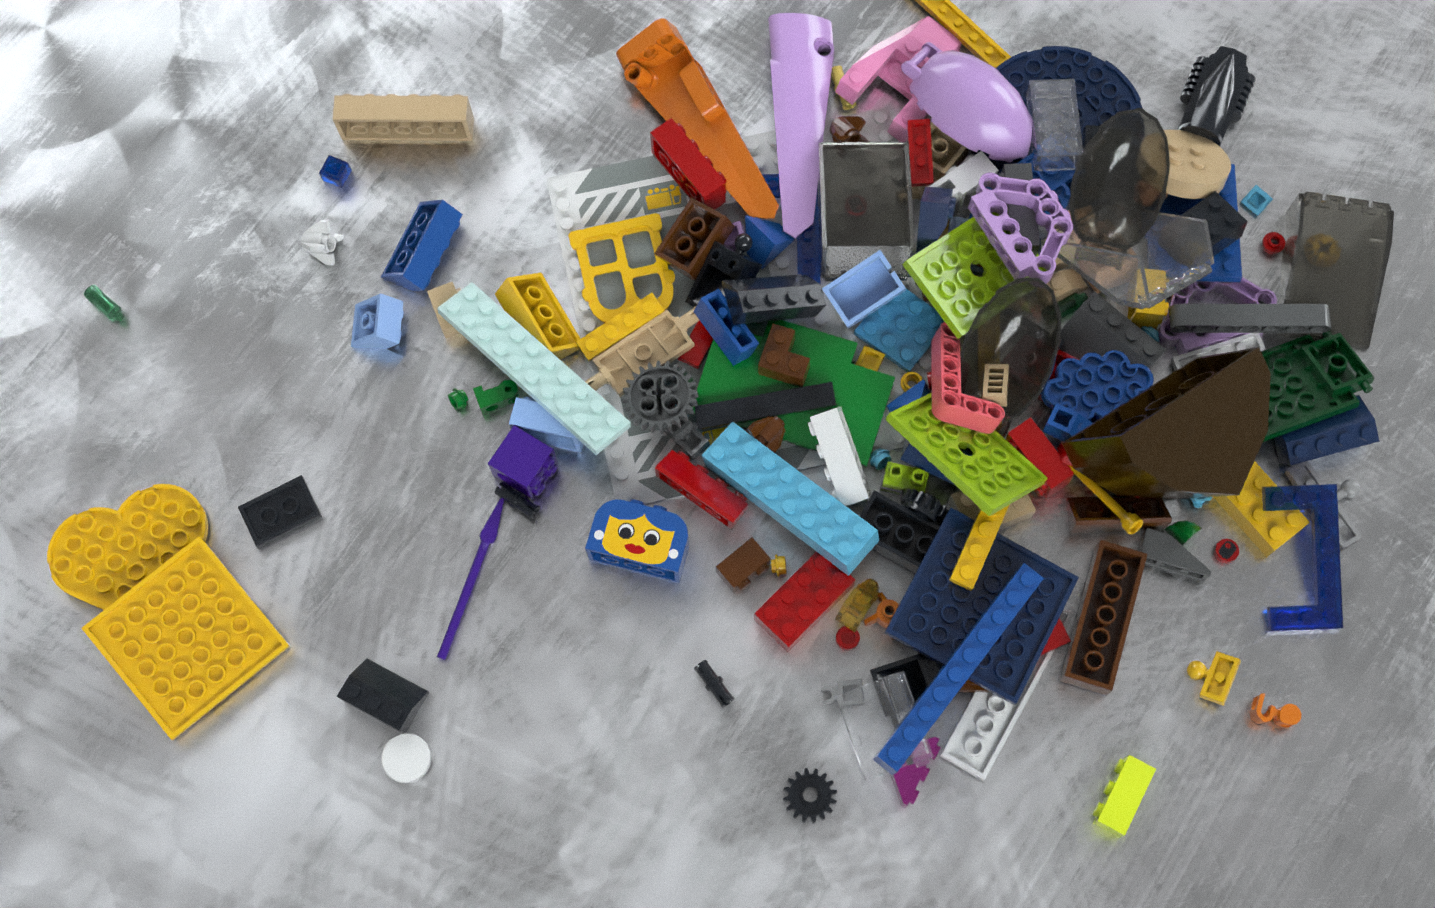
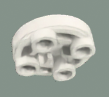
[381,733,432,783]

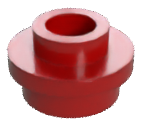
[1262,232,1285,254]

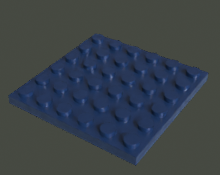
[884,508,1079,705]

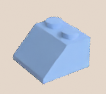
[351,293,404,349]

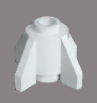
[301,220,344,265]

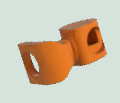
[1250,693,1302,728]

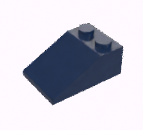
[916,187,956,254]

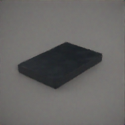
[238,475,322,549]

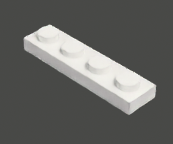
[1170,333,1266,371]

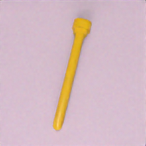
[1068,465,1143,535]

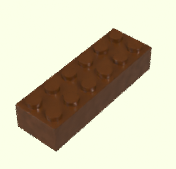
[1059,540,1148,696]

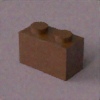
[716,537,771,593]

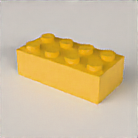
[1213,461,1310,558]

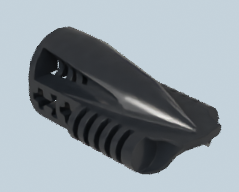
[1177,46,1256,146]

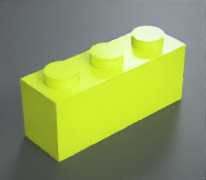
[1092,755,1156,838]

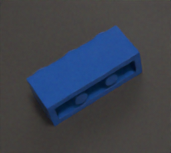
[693,289,759,366]

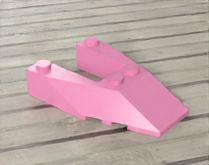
[835,16,962,145]

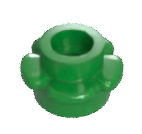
[448,388,468,410]

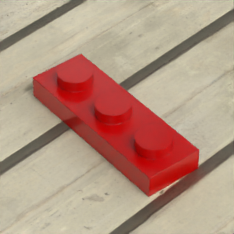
[907,119,934,187]

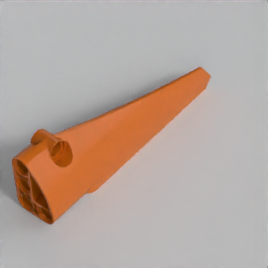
[616,18,779,219]

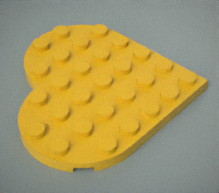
[47,484,208,610]

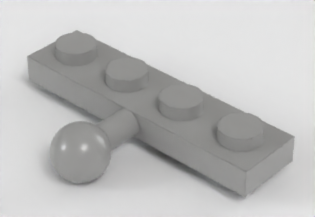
[1285,461,1362,551]

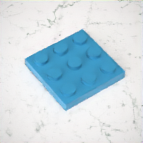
[854,289,945,373]

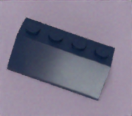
[1274,395,1380,465]

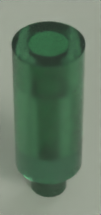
[84,284,124,322]
[1043,292,1088,324]

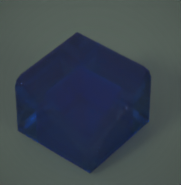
[319,155,351,188]

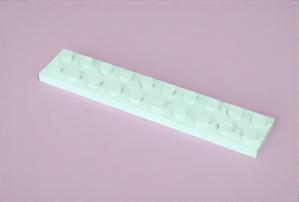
[437,282,631,455]

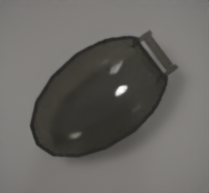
[1069,108,1170,270]
[960,278,1061,438]

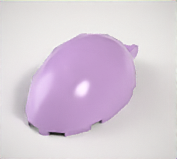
[901,42,1033,162]

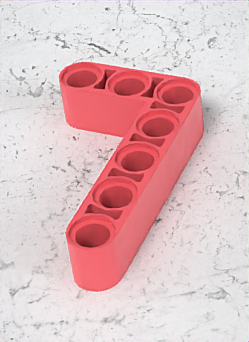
[931,322,1005,434]

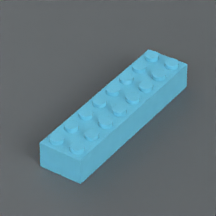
[702,421,879,576]

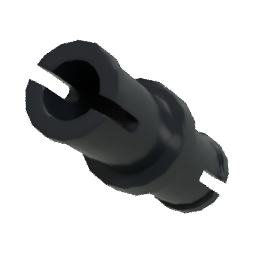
[495,482,541,519]
[694,660,735,708]

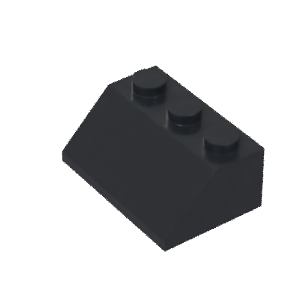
[337,658,429,733]

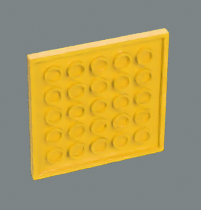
[81,536,290,740]

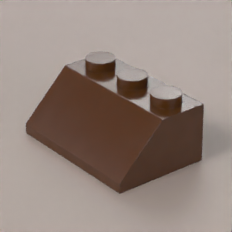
[654,197,735,281]

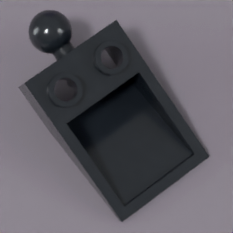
[685,233,762,307]
[870,653,943,717]

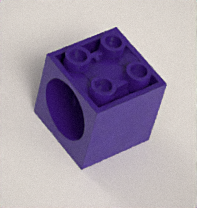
[487,425,558,500]

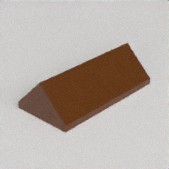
[1066,496,1172,534]

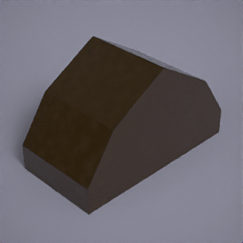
[1062,347,1271,499]

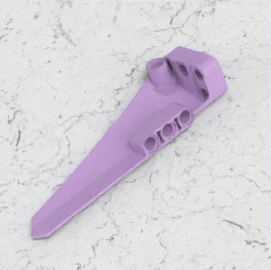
[768,13,834,238]

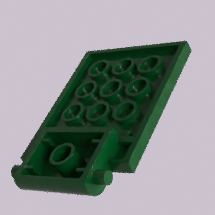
[1261,330,1374,442]

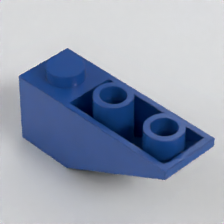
[1042,403,1092,442]

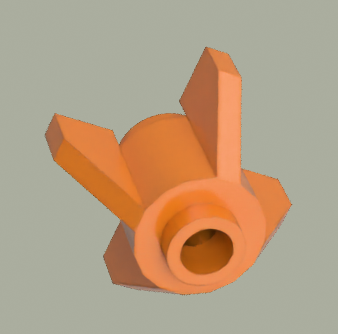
[863,592,899,640]

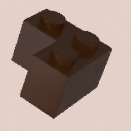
[758,324,810,387]

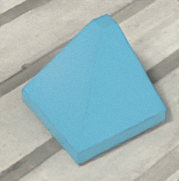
[1241,185,1273,216]

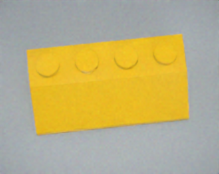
[495,272,581,360]

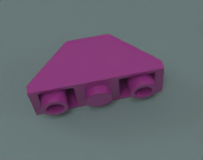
[890,737,941,808]

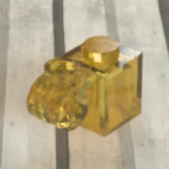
[835,579,880,632]

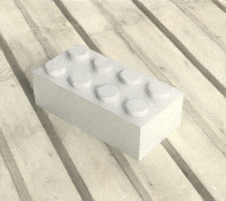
[808,406,872,506]

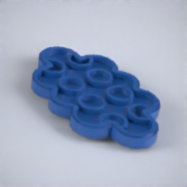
[1041,350,1154,420]

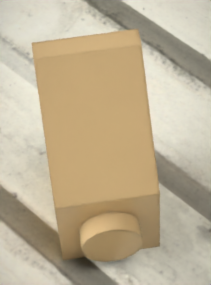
[1037,269,1088,309]

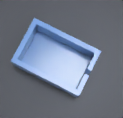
[822,250,906,329]
[509,397,584,452]

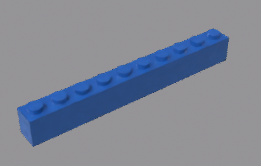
[872,563,1044,775]

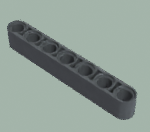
[1169,304,1331,333]

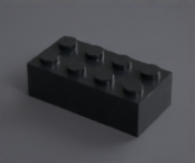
[860,490,940,573]

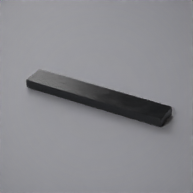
[695,382,836,430]

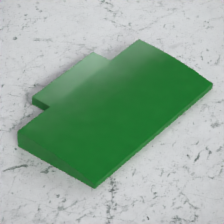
[692,320,895,467]

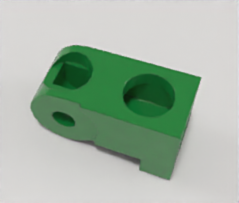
[473,380,519,415]

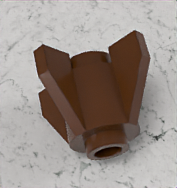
[829,116,869,159]
[746,416,786,453]

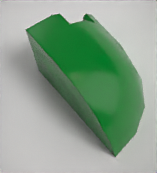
[1164,520,1202,546]

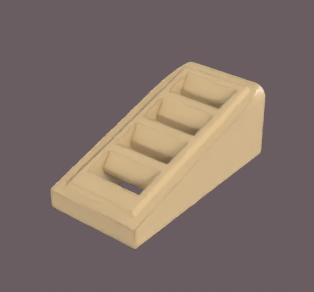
[982,364,1009,406]

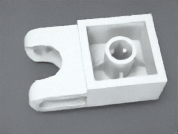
[929,151,999,214]

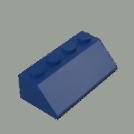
[381,199,463,291]

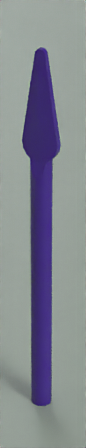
[437,498,504,660]

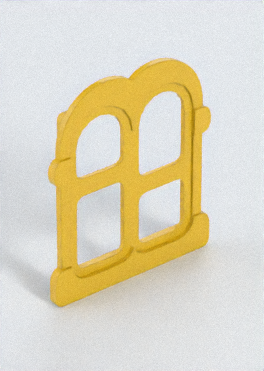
[568,213,675,323]

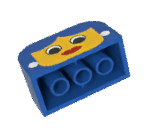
[585,499,689,583]

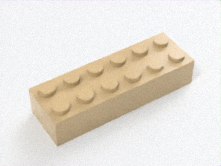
[333,94,474,141]

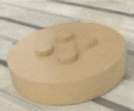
[1136,130,1231,199]

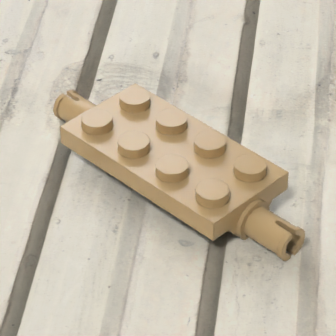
[585,306,700,397]

